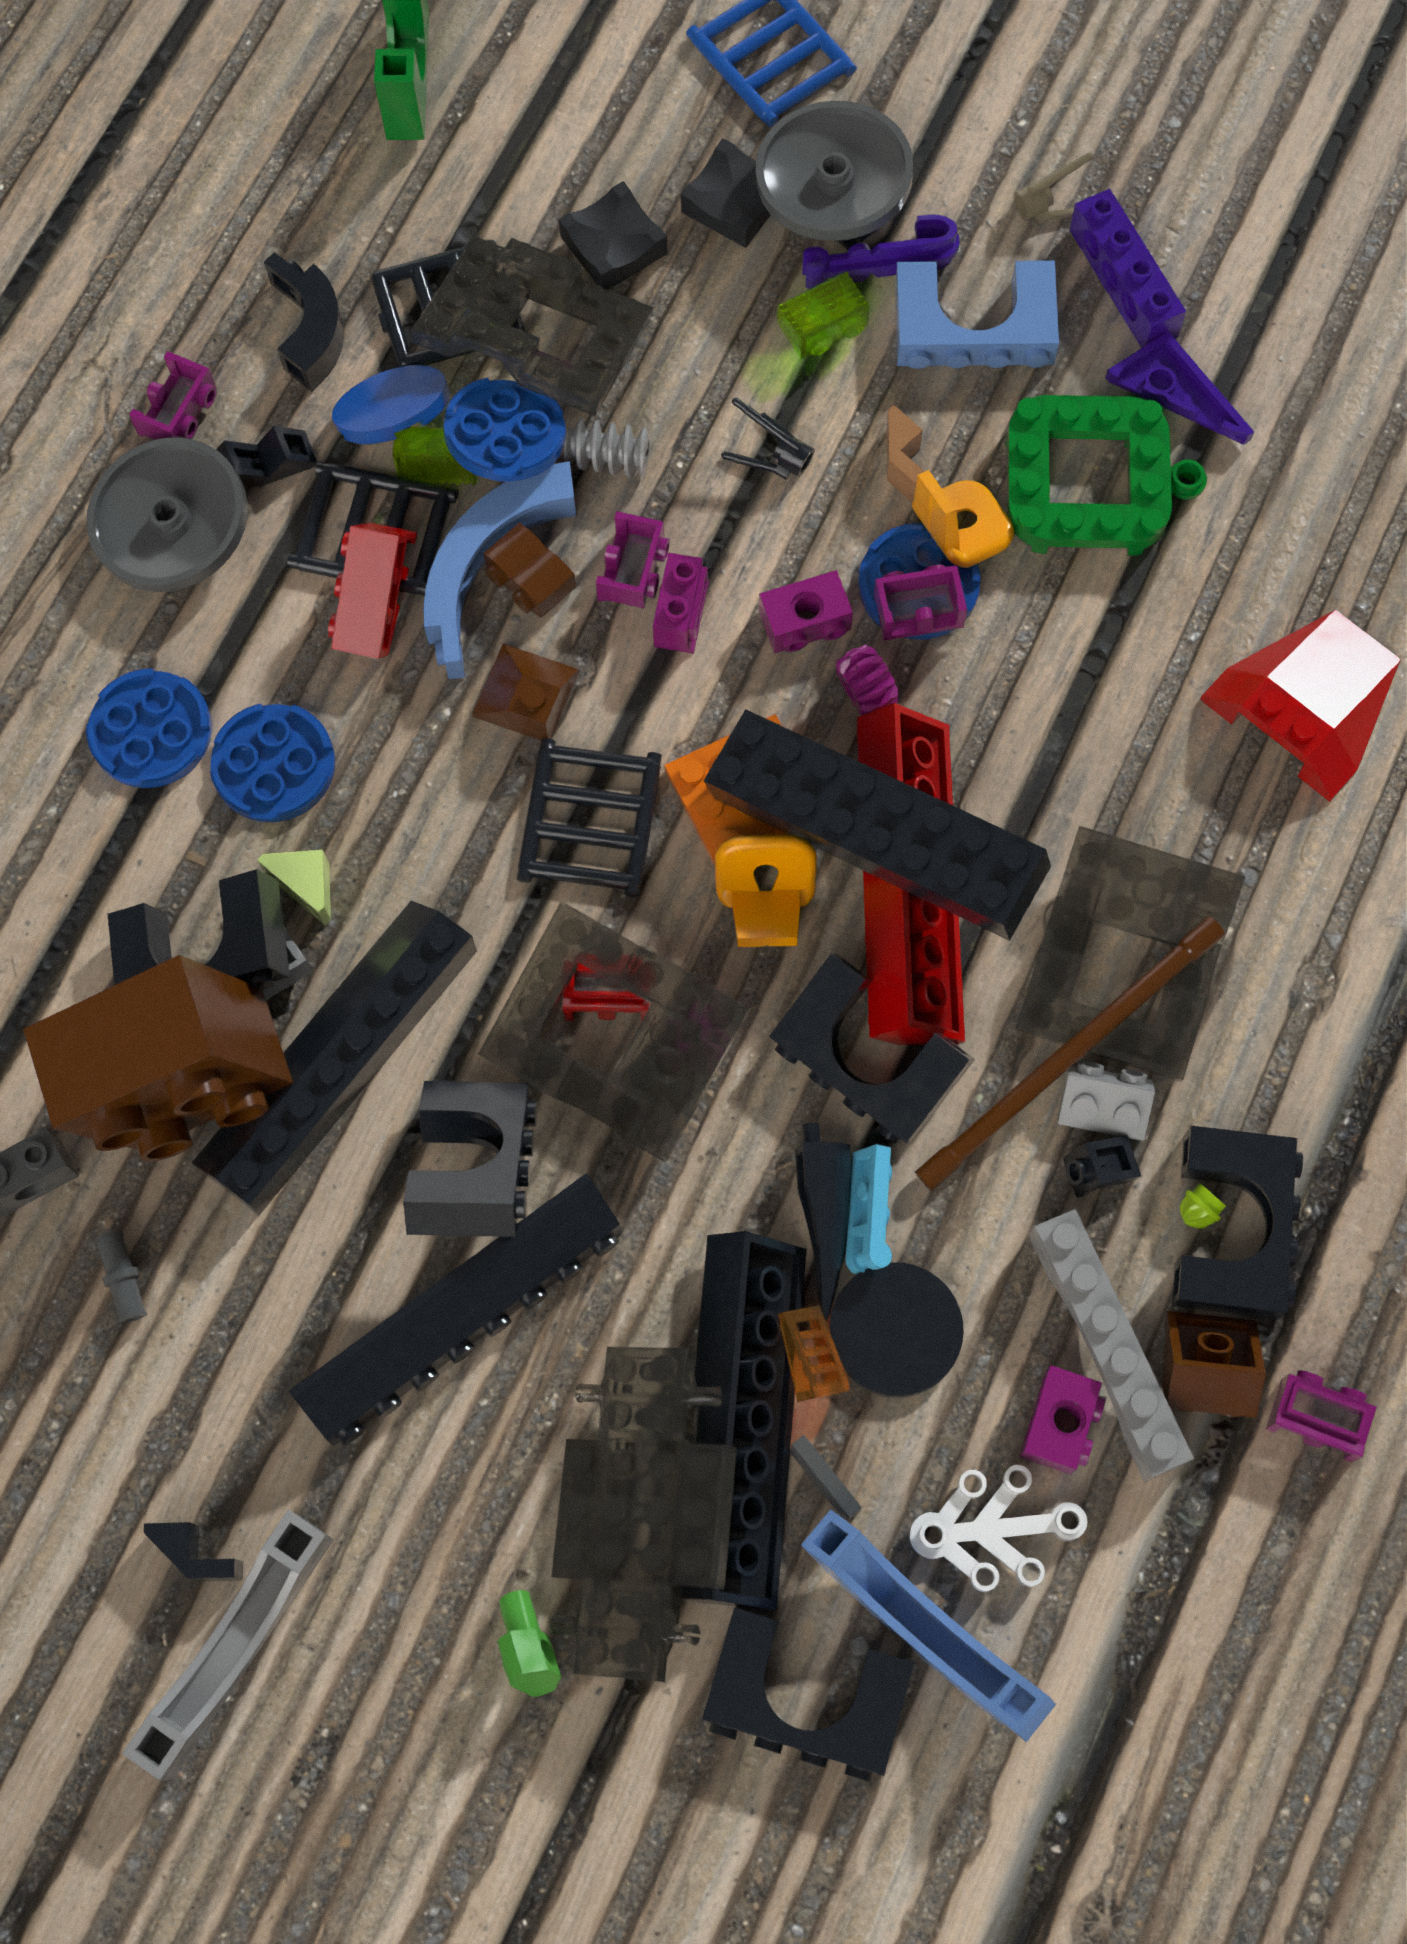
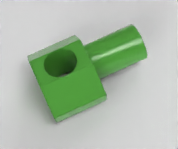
[497,1590,561,1697]

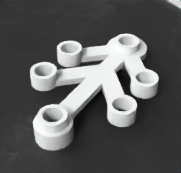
[910,1465,1087,1592]

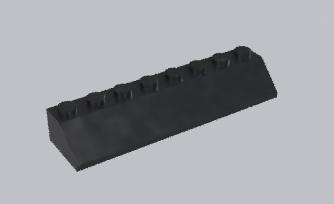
[191,901,477,1216]
[289,1173,622,1446]
[673,1231,807,1610]

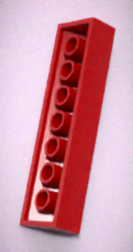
[857,703,965,1045]

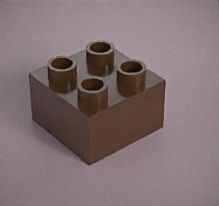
[23,955,293,1162]

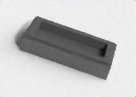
[790,1435,862,1522]

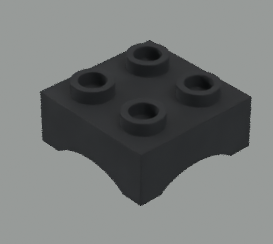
[681,138,771,248]
[558,181,668,292]

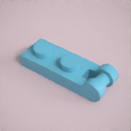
[846,1144,892,1274]

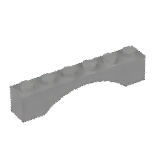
[1029,1209,1194,1482]
[122,1510,334,1781]

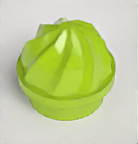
[1179,1183,1226,1229]

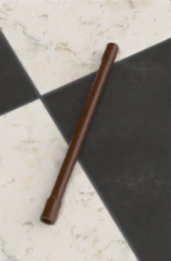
[914,916,1226,1192]

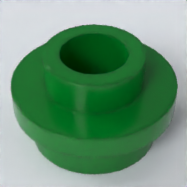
[1171,459,1207,500]

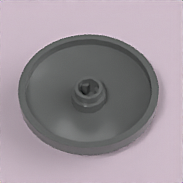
[756,101,913,241]
[87,438,248,592]

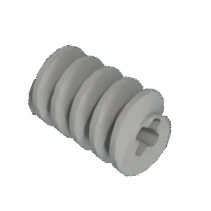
[563,417,650,479]

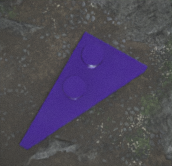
[1105,331,1254,445]

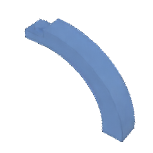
[423,461,576,679]
[801,1509,1056,1742]

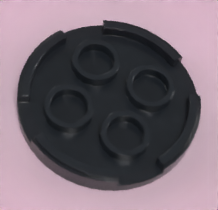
[829,1262,964,1398]

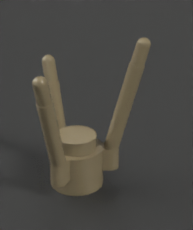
[1014,152,1093,226]

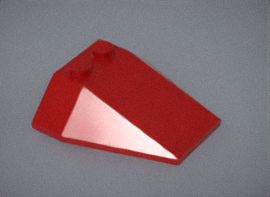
[1200,610,1401,802]

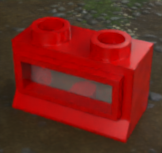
[562,954,652,1022]

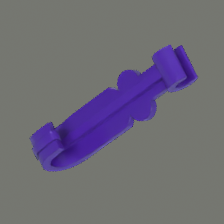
[802,215,959,290]

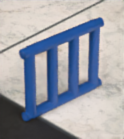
[686,0,857,128]

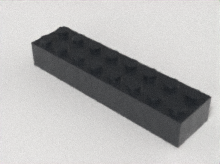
[704,709,1051,941]

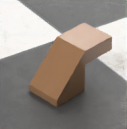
[886,405,925,502]

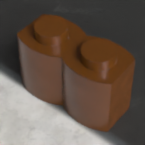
[483,523,576,618]

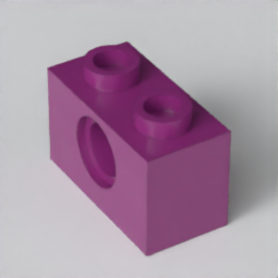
[759,570,853,654]
[1019,1365,1106,1475]

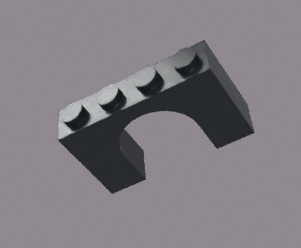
[107,869,290,990]
[769,953,975,1144]
[403,1081,537,1237]
[1172,1125,1303,1320]
[702,1608,914,1782]

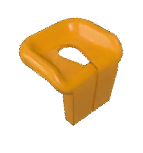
[912,470,1014,568]
[715,835,817,947]

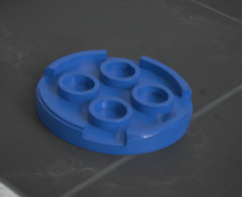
[332,365,450,444]
[444,377,566,482]
[858,523,981,640]
[86,668,212,788]
[210,703,335,822]

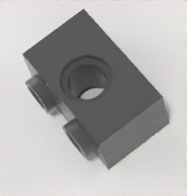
[0,1127,78,1218]

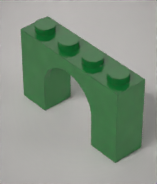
[374,0,429,140]

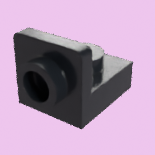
[1063,1135,1142,1198]

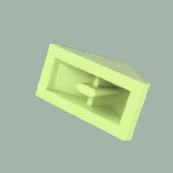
[257,850,331,926]

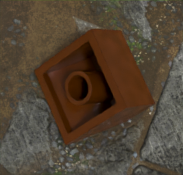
[1162,1311,1266,1418]

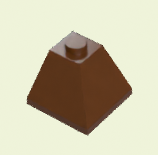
[472,643,579,740]

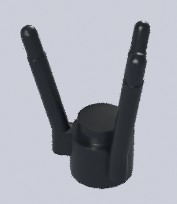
[721,397,815,480]

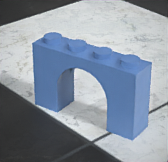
[895,260,1059,369]

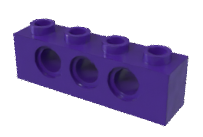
[1069,188,1186,348]

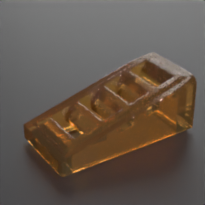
[778,1306,850,1402]

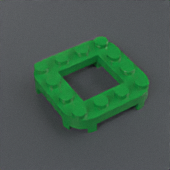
[1005,395,1172,556]

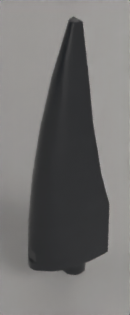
[795,1123,851,1322]

